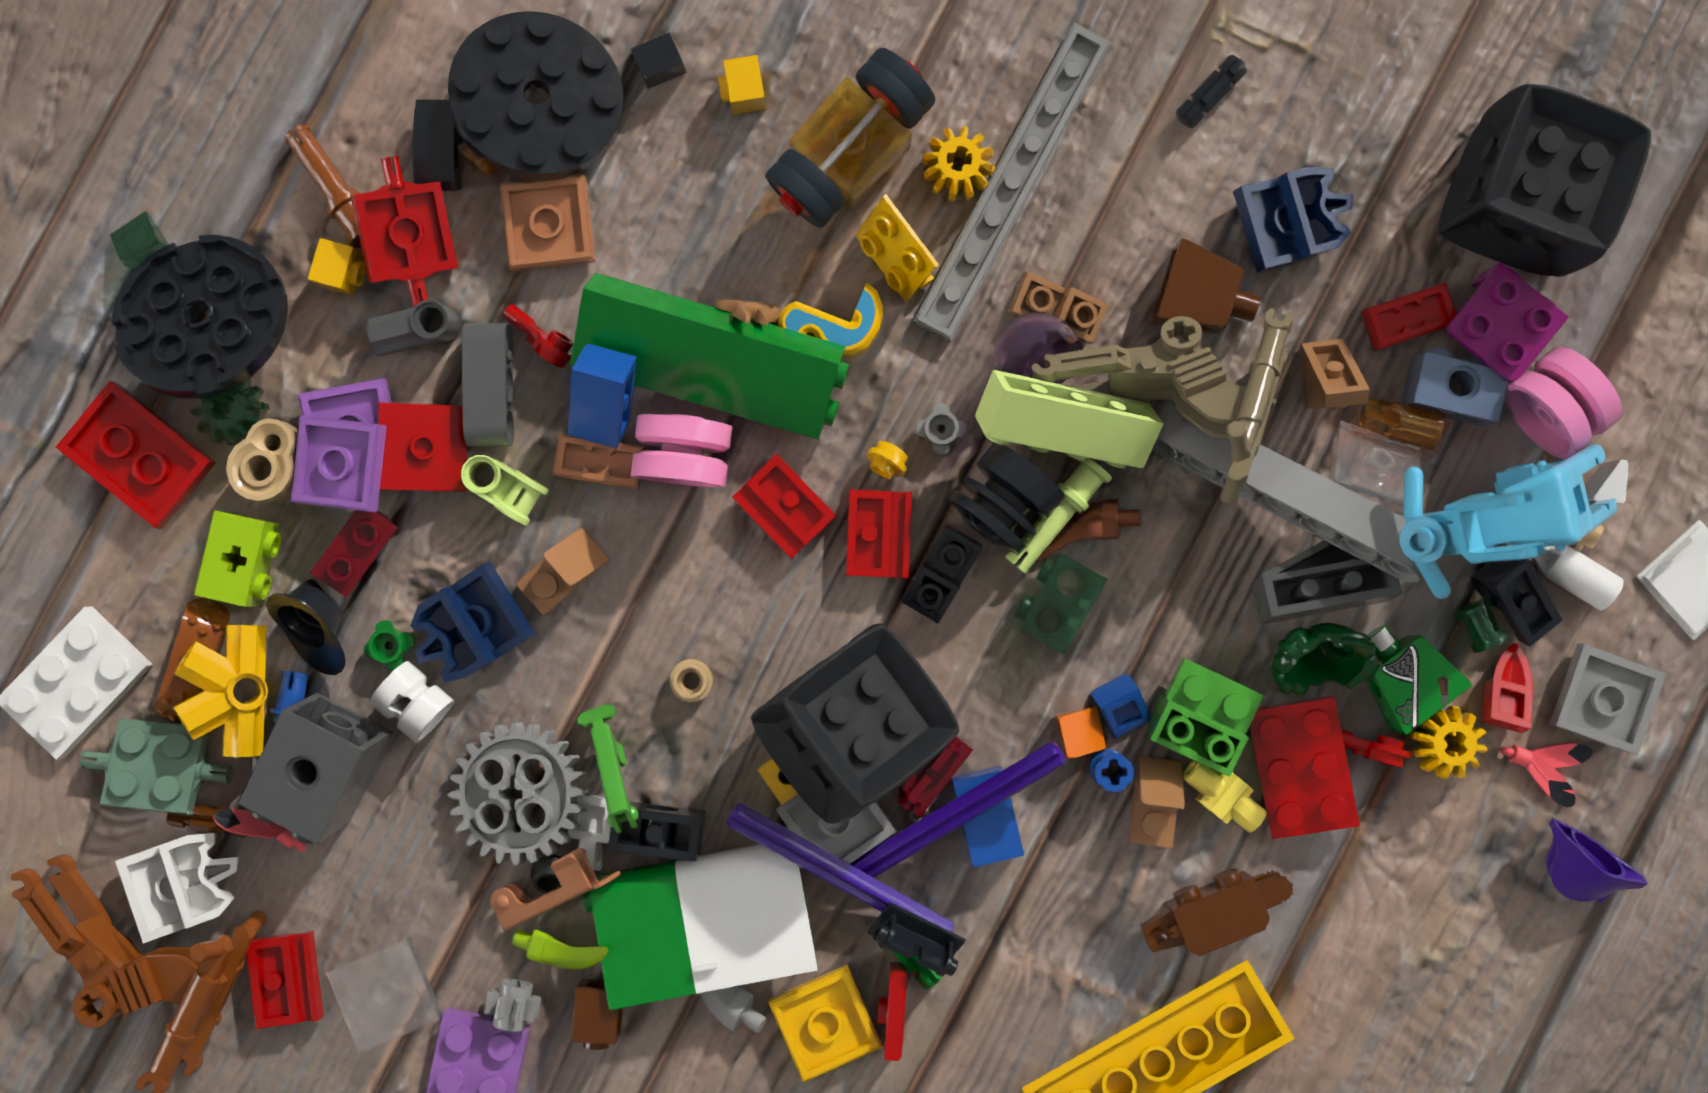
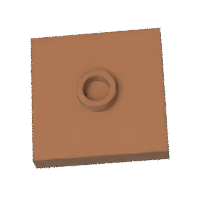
[499,175,596,272]

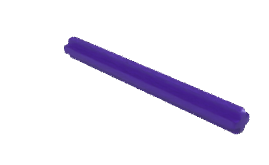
[850,742,1065,878]
[727,803,954,933]

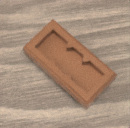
[552,433,646,490]

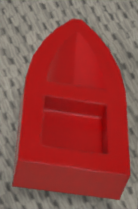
[1482,643,1533,733]

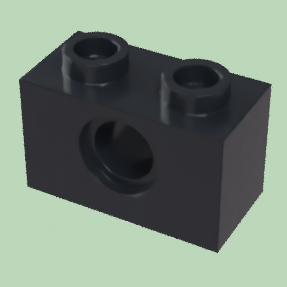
[608,801,706,862]

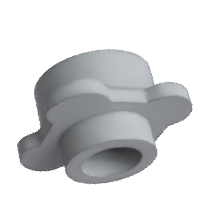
[915,403,967,455]

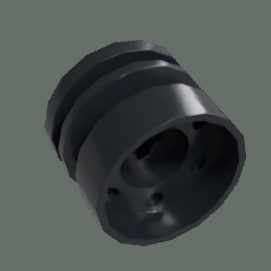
[948,442,1066,555]

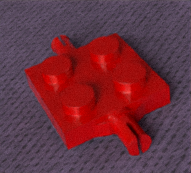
[350,156,458,307]

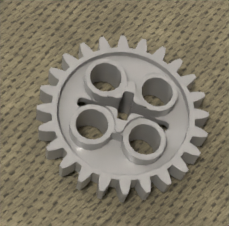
[448,722,589,865]

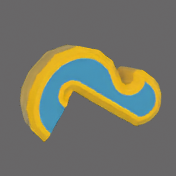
[778,283,883,360]

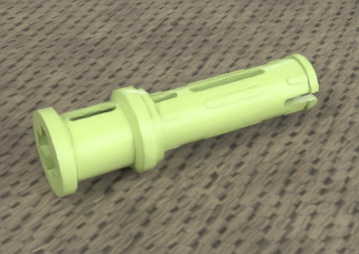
[1005,458,1112,574]

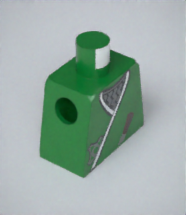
[1365,625,1472,735]

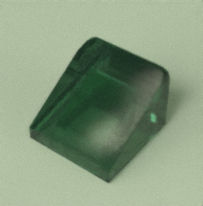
[110,211,169,270]

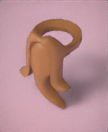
[714,299,780,326]

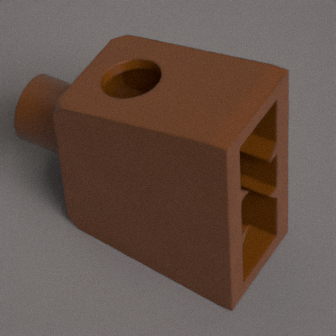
[1150,238,1260,333]

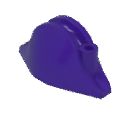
[1546,818,1648,903]

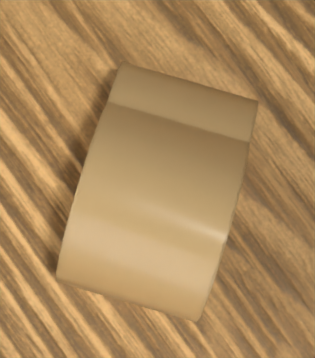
[226,418,298,504]

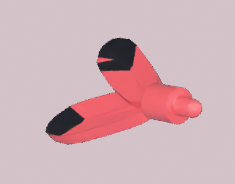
[1500,742,1593,807]
[213,772,306,852]

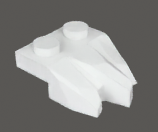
[115,833,239,944]

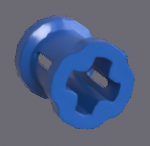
[1089,749,1134,792]

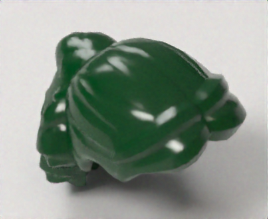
[1270,623,1378,696]

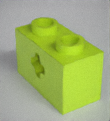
[194,510,282,607]

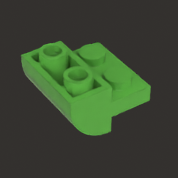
[1148,657,1264,777]

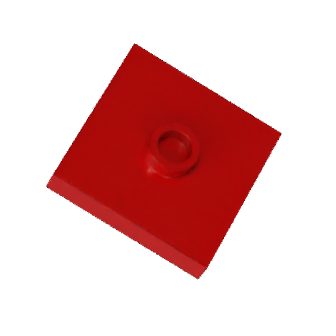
[378,402,467,492]

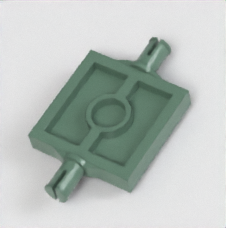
[79,718,233,815]

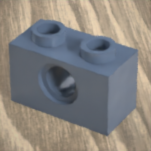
[1400,348,1508,427]

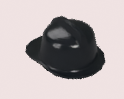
[266,579,346,675]

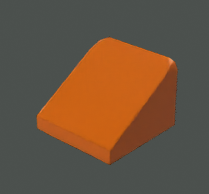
[1055,706,1106,760]

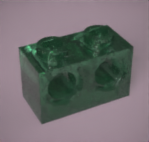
[1014,553,1108,655]

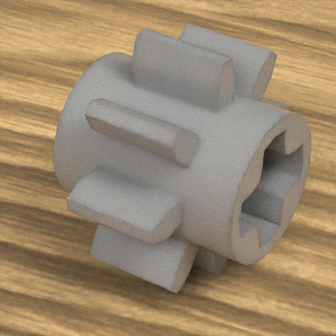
[484,978,541,1032]

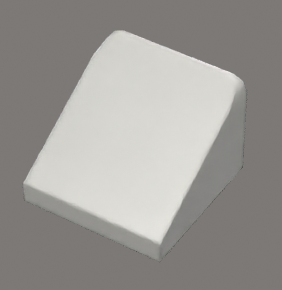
[1585,460,1629,505]

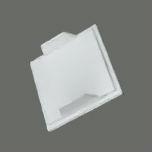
[1635,520,1708,640]

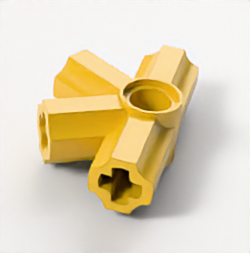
[173,625,268,757]

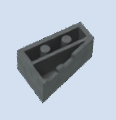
[1251,540,1402,625]

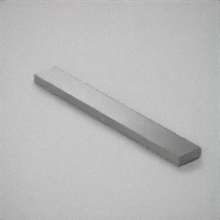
[913,23,1112,343]

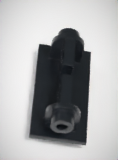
[868,902,965,977]

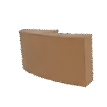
[1007,272,1109,344]

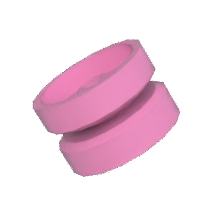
[1504,346,1623,460]
[631,414,732,488]

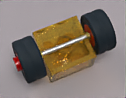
[765,48,935,228]

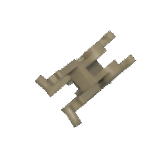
[1031,308,1293,505]

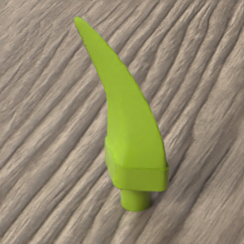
[512,929,609,969]

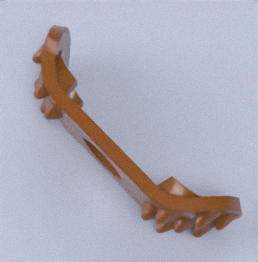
[153,598,230,723]

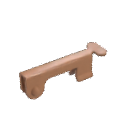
[491,848,620,930]

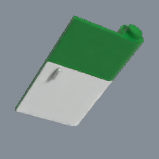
[583,844,818,1010]

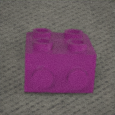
[1447,262,1569,382]

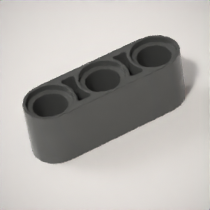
[462,322,514,447]

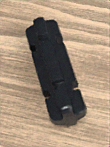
[1176,55,1247,129]

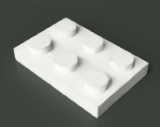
[0,607,153,760]

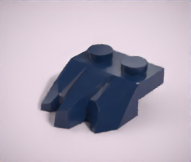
[1233,167,1353,273]
[410,562,536,684]

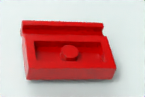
[732,454,836,559]
[846,489,912,578]
[247,930,324,1029]

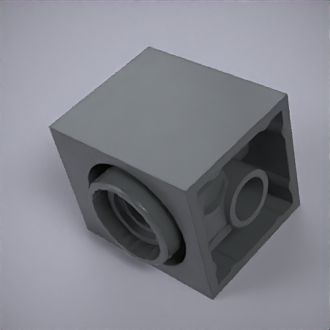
[238,693,393,845]

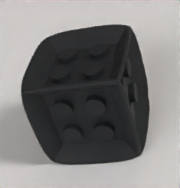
[1439,84,1651,277]
[751,623,960,824]

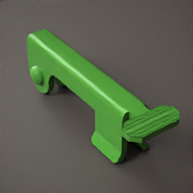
[577,704,638,834]

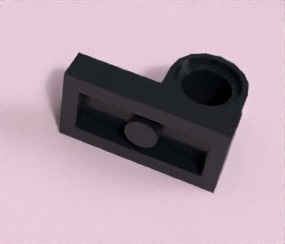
[1470,558,1563,647]

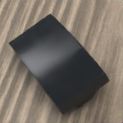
[412,99,464,191]
[901,524,983,624]

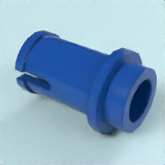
[270,670,310,722]

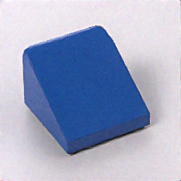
[1091,674,1151,739]

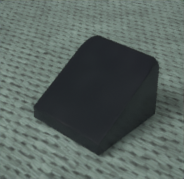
[631,32,686,89]

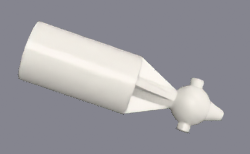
[1506,542,1624,611]

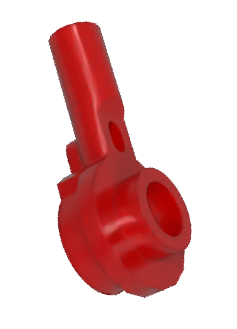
[503,304,574,368]
[1341,729,1411,768]

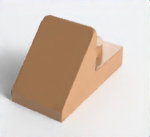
[1300,338,1370,409]
[515,528,610,616]
[1127,755,1185,848]

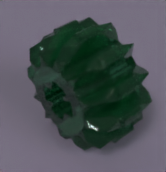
[190,378,270,446]

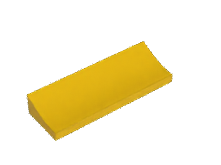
[1022,960,1295,1093]

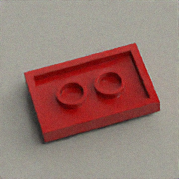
[55,380,216,529]
[1250,696,1360,839]

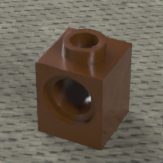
[571,979,623,1050]

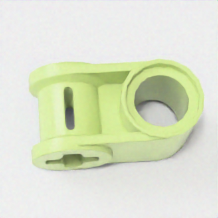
[461,455,549,526]

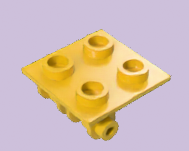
[855,195,939,302]

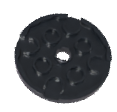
[448,11,623,180]
[111,235,288,399]

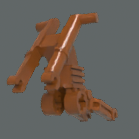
[11,854,267,1093]

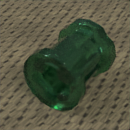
[1453,597,1510,653]

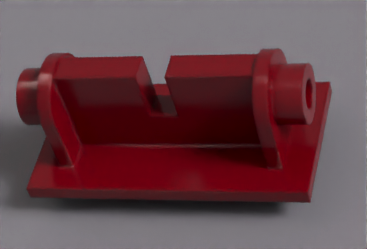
[310,510,398,598]
[890,736,973,818]

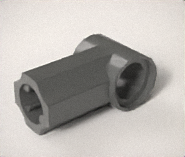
[366,300,461,356]

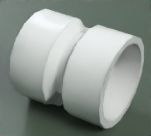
[369,661,454,743]

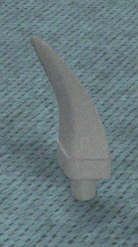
[699,986,767,1033]

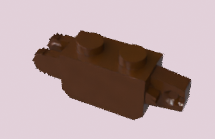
[1140,869,1294,956]

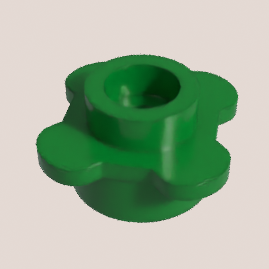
[364,620,415,671]

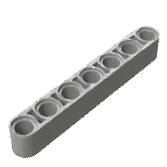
[1152,401,1422,583]

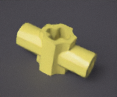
[1183,760,1267,833]

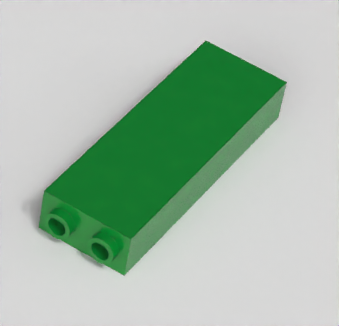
[570,273,849,440]

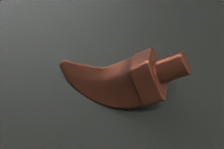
[1035,499,1141,563]

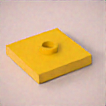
[768,964,883,1083]

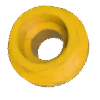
[866,441,908,479]

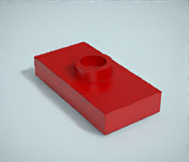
[1360,282,1457,352]
[877,962,908,1061]

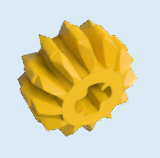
[922,126,995,201]
[1408,705,1488,779]

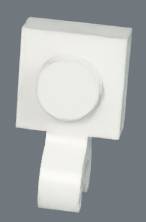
[568,794,611,871]

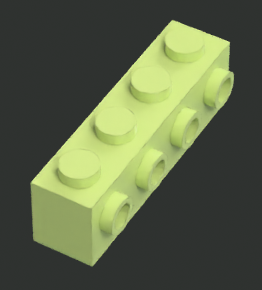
[975,370,1164,468]

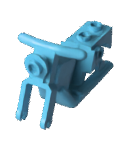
[1399,444,1617,599]

